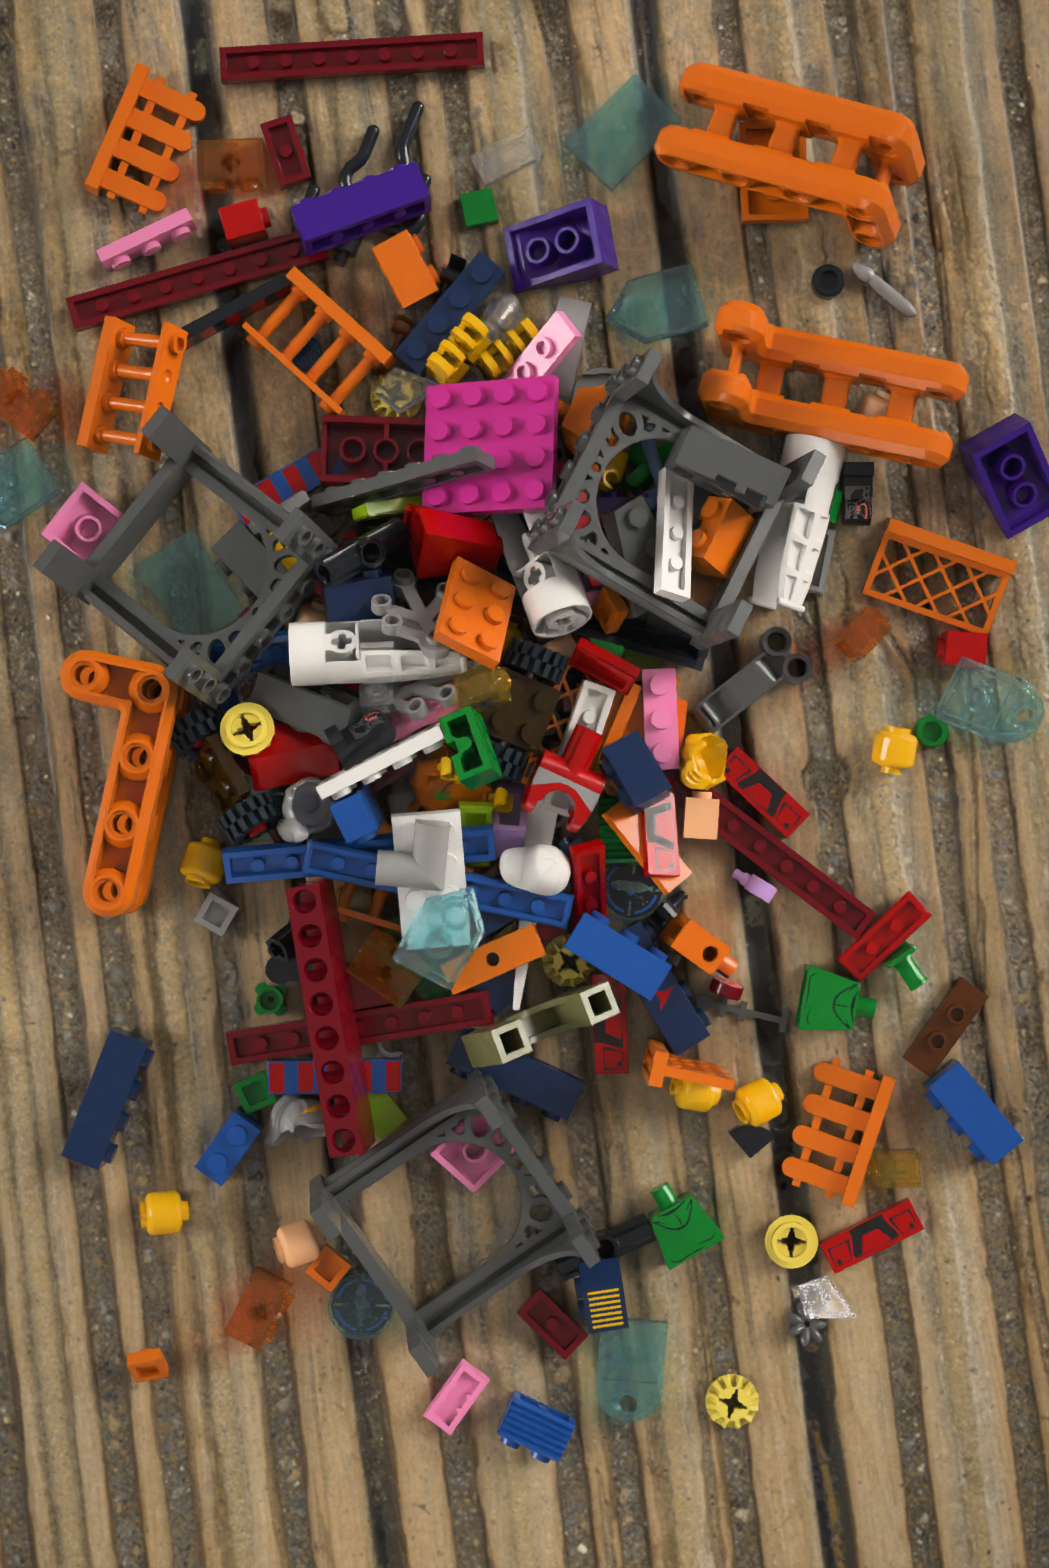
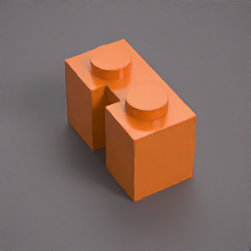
[370,229,440,310]
[691,496,755,578]

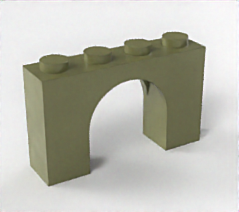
[461,981,620,1068]

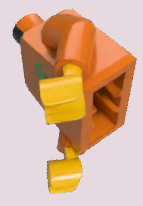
[558,384,645,492]
[407,743,514,813]

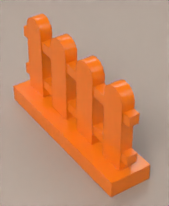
[85,62,206,216]
[782,1058,896,1208]

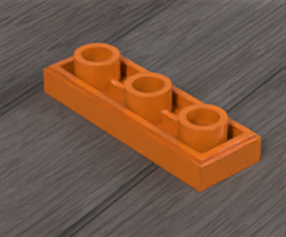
[601,802,692,895]
[440,923,547,995]

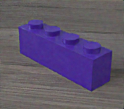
[290,161,431,256]

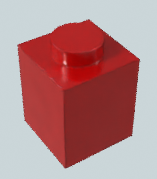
[218,198,272,250]
[935,630,988,669]

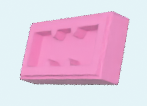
[423,1359,490,1435]

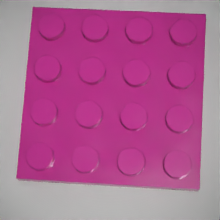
[422,375,559,516]

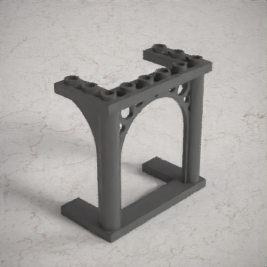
[527,348,827,651]
[32,405,340,709]
[309,1068,601,1378]

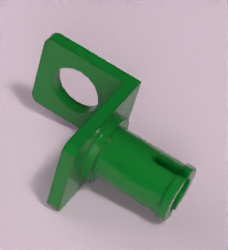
[881,940,928,991]

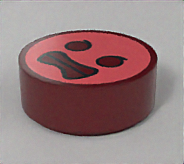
[709,976,744,1001]

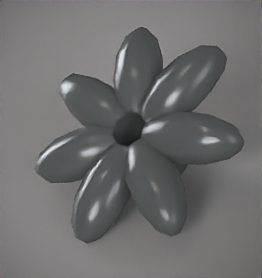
[786,1302,827,1347]

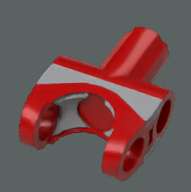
[521,723,606,833]

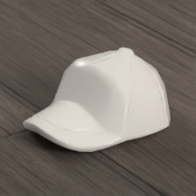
[499,844,571,896]

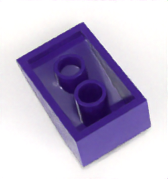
[503,197,619,293]
[957,413,1049,539]

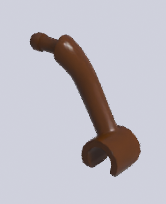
[370,314,413,381]

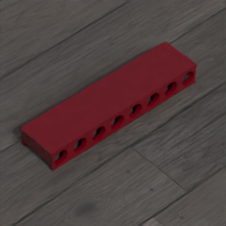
[320,415,574,487]
[285,878,376,1158]

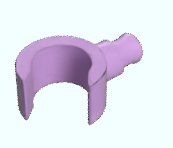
[732,868,778,903]

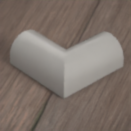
[374,819,450,891]

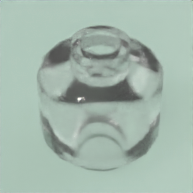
[475,292,524,342]

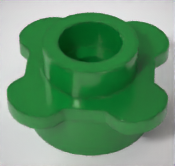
[254,982,288,1016]

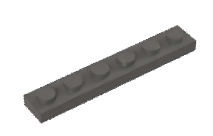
[311,446,495,517]

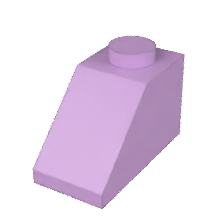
[492,782,527,858]

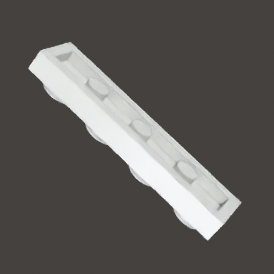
[654,467,694,603]
[540,679,616,817]

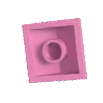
[40,482,123,561]
[428,1114,516,1193]

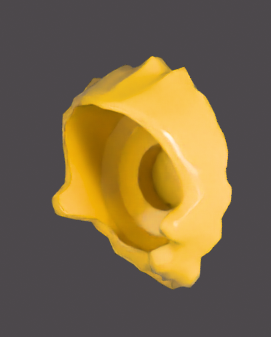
[679,733,728,790]

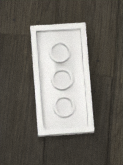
[315,721,446,800]
[391,808,471,950]

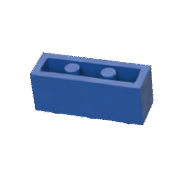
[563,910,672,1001]
[922,1058,1024,1165]

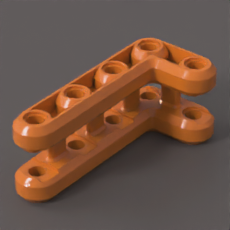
[654,62,925,249]
[698,300,970,469]
[60,650,191,917]

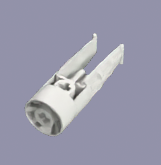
[747,434,846,613]
[492,511,593,638]
[288,619,467,686]

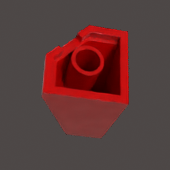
[403,504,504,579]
[248,719,343,791]

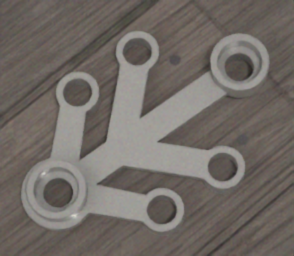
[371,568,451,660]
[368,650,492,721]

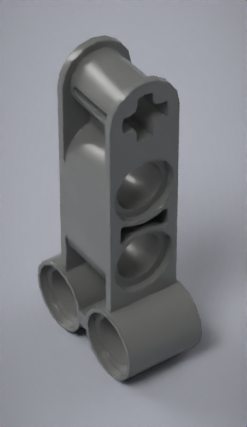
[686,626,813,734]

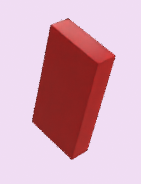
[568,637,641,696]

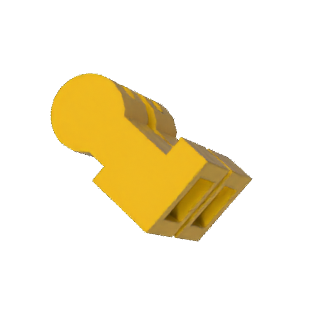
[426,312,493,384]
[477,317,539,380]

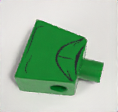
[794,964,876,1030]
[648,1182,725,1270]

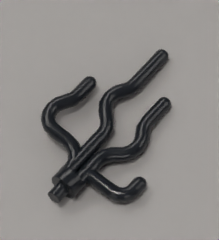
[304,101,432,267]

